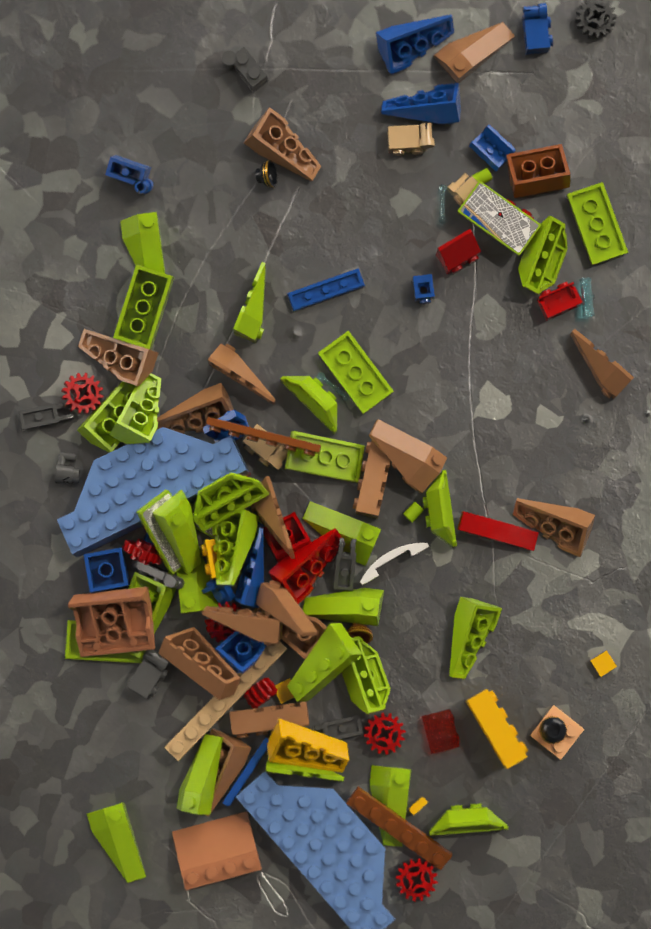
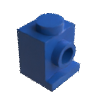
[412,274,435,304]

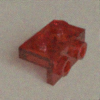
[422,709,460,754]

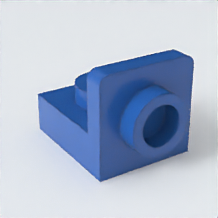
[202,578,236,604]

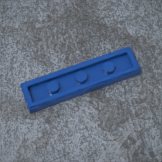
[287,268,365,312]
[222,737,269,806]

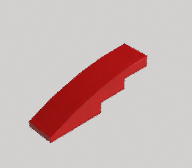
[457,511,539,551]

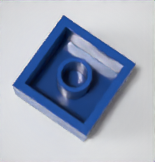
[83,547,130,593]

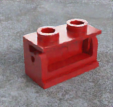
[537,281,583,321]

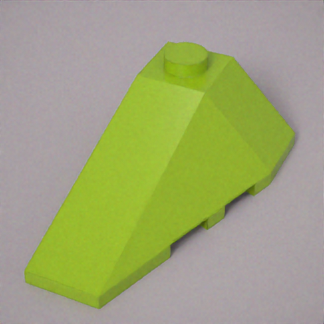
[233,262,266,343]
[110,373,161,444]
[77,381,136,453]
[152,490,202,574]
[303,501,381,566]
[212,510,259,586]
[127,572,176,658]
[177,734,223,815]

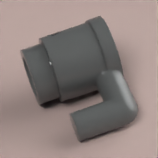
[55,452,80,484]

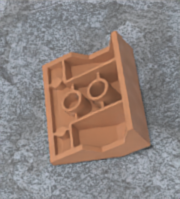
[68,587,155,657]
[172,811,262,890]

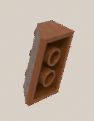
[506,144,571,198]

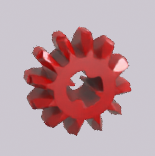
[244,678,278,708]

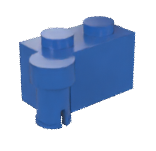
[522,3,553,55]
[105,155,153,194]

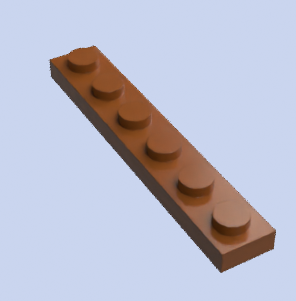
[206,417,321,457]
[346,786,452,870]

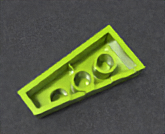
[287,623,362,702]

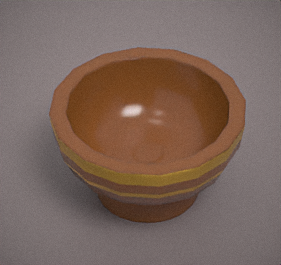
[347,623,373,644]

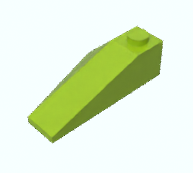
[120,212,165,274]
[177,553,218,614]
[303,588,384,626]
[449,597,502,679]
[266,759,344,781]
[370,765,411,847]
[87,802,146,883]

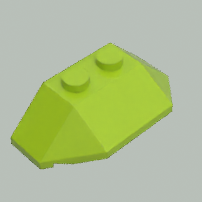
[518,216,568,294]
[280,376,337,435]
[422,470,457,548]
[193,472,269,532]
[341,636,391,714]
[429,803,508,836]

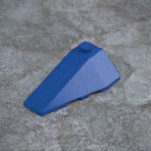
[376,15,454,74]
[381,83,461,124]
[233,527,264,608]
[216,611,267,674]

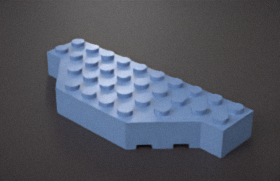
[57,427,250,557]
[236,770,395,929]

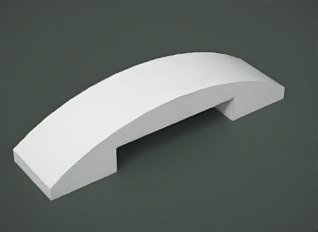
[360,543,429,586]

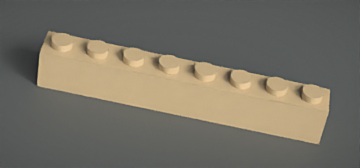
[164,641,288,761]

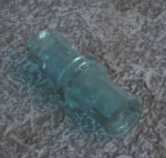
[579,277,595,317]

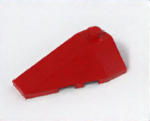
[268,528,342,604]

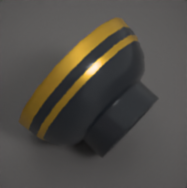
[255,160,278,187]
[539,716,567,744]

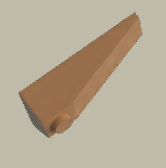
[244,107,321,181]
[78,329,158,386]
[570,329,634,399]
[208,344,276,405]
[157,383,234,434]
[513,498,595,557]

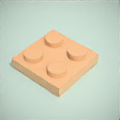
[530,705,584,760]

